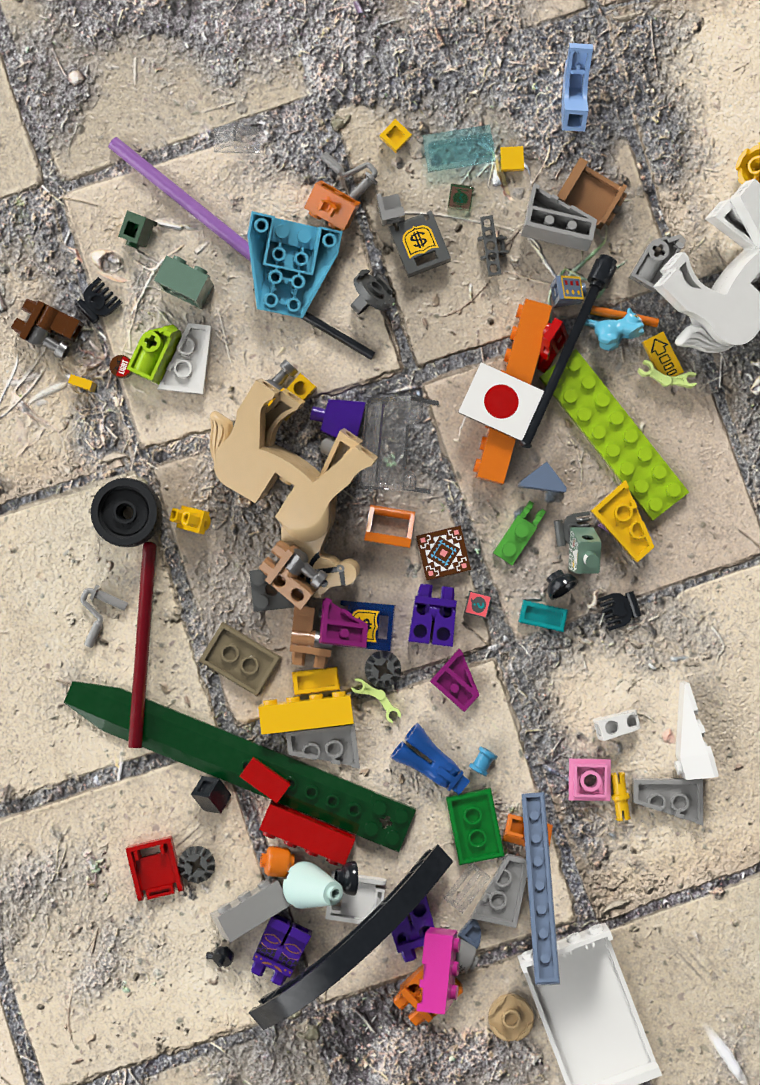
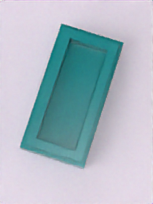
[518,600,568,632]

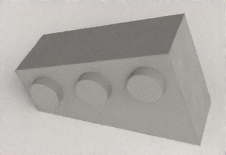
[210,878,291,943]

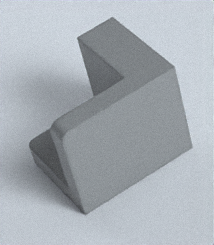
[376,193,405,226]

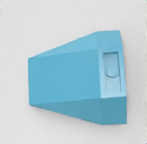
[247,211,343,318]

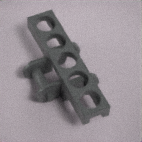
[477,215,509,277]

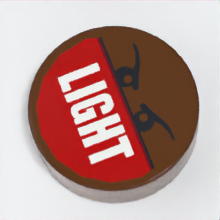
[109,355,132,379]

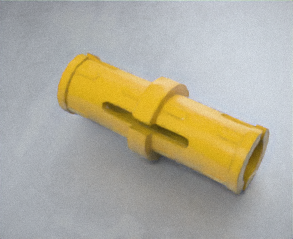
[611,772,631,821]

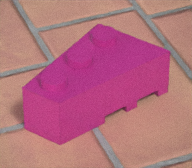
[417,927,461,1015]

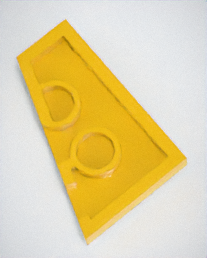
[590,480,654,562]

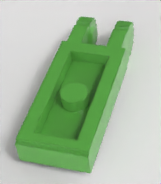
[493,501,546,566]

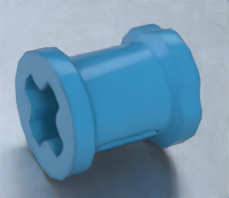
[469,746,498,777]

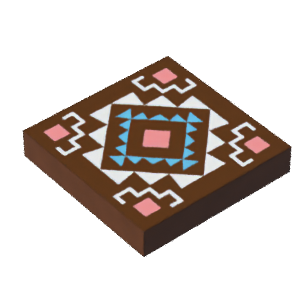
[416,525,471,580]

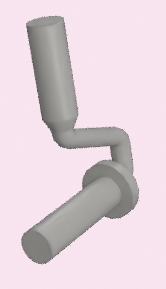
[320,151,378,200]
[80,585,128,648]

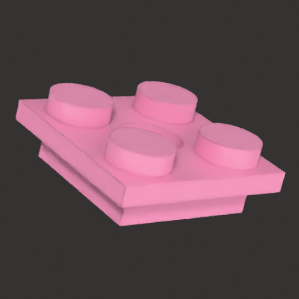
[568,758,611,801]

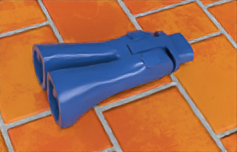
[390,723,470,795]

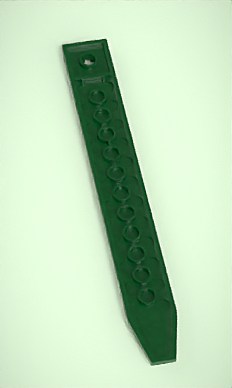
[64,681,416,852]

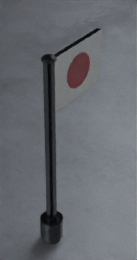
[458,254,617,449]

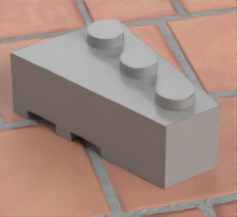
[521,183,597,251]

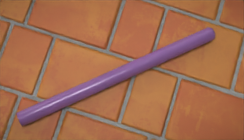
[108,137,251,262]

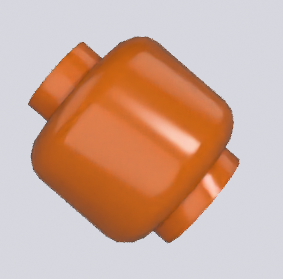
[260,846,295,878]

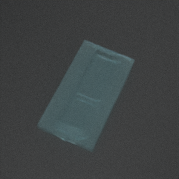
[422,125,496,173]

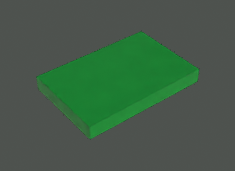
[446,787,505,865]

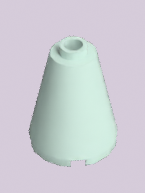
[283,861,343,909]

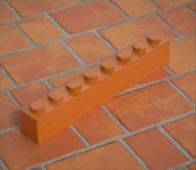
[473,299,552,485]

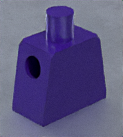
[310,399,366,438]

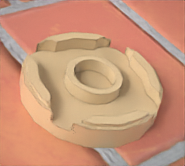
[488,994,534,1042]

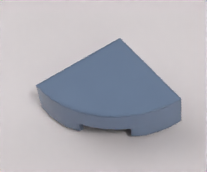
[458,919,481,949]

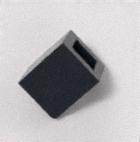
[191,776,231,814]

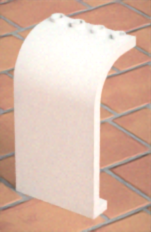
[517,923,662,1085]

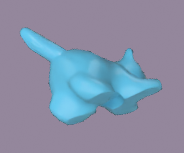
[584,308,645,351]

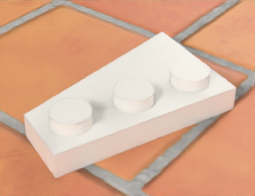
[157,323,212,395]

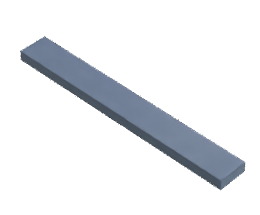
[521,792,560,986]

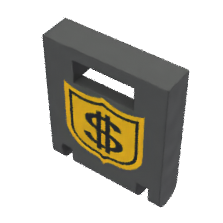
[389,210,451,278]

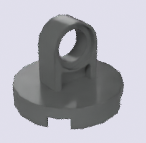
[350,269,395,315]

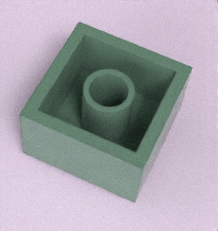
[154,255,214,309]

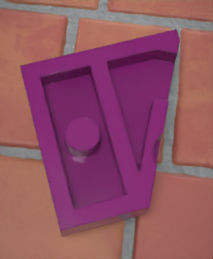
[319,598,368,649]
[430,648,479,712]

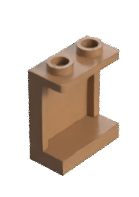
[557,157,628,230]

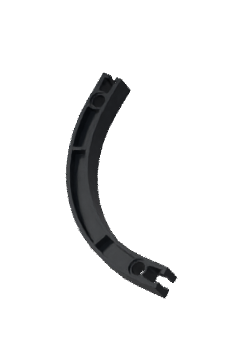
[249,844,453,1030]

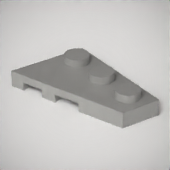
[286,722,360,769]
[632,778,703,826]
[470,854,527,928]

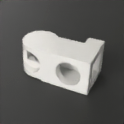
[593,709,641,741]

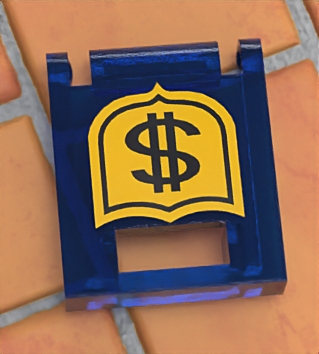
[336,600,396,651]

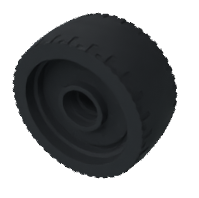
[90,478,162,547]

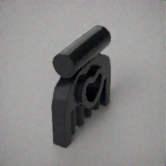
[75,277,123,324]
[597,591,642,631]

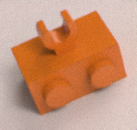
[304,180,361,231]

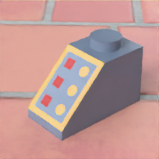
[550,275,586,308]

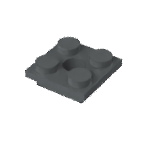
[249,570,294,612]

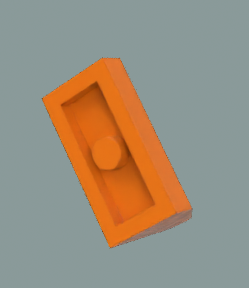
[364,505,415,548]

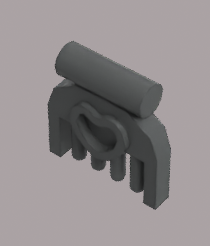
[553,511,591,547]

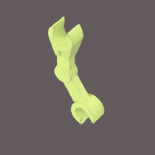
[637,360,697,388]
[351,678,401,723]

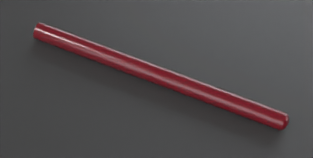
[128,542,157,748]

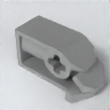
[628,234,686,292]

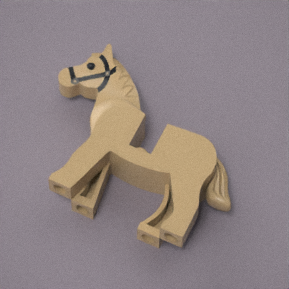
[210,378,379,598]

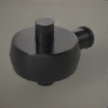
[206,946,234,967]

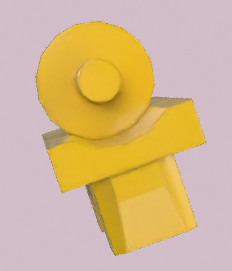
[169,505,211,535]

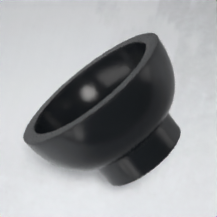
[546,570,578,600]
[334,861,358,896]

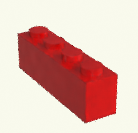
[259,800,356,866]

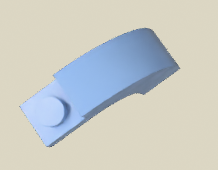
[561,43,593,132]

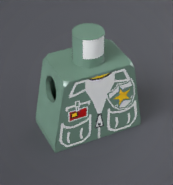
[568,527,602,574]

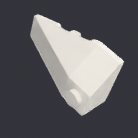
[674,681,719,780]

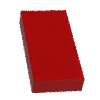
[239,756,291,803]

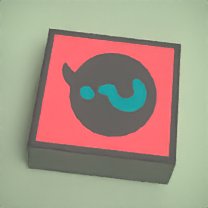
[464,591,492,618]

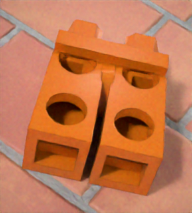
[393,964,463,1026]

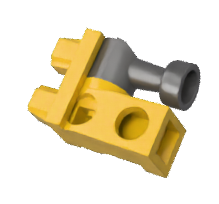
[265,360,317,421]

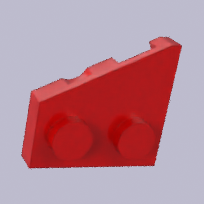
[537,318,569,373]

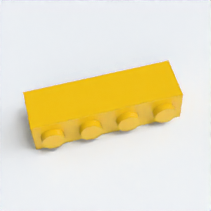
[258,691,354,735]

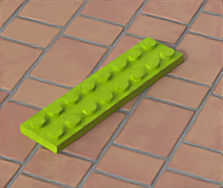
[539,349,689,521]

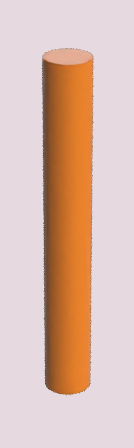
[590,305,659,327]

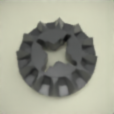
[365,651,401,688]
[178,846,215,884]

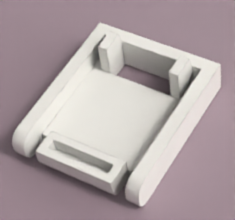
[325,871,386,924]

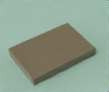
[199,622,281,697]

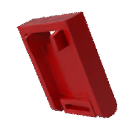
[125,836,184,901]

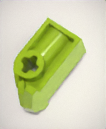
[126,325,182,385]

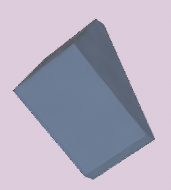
[518,462,567,493]

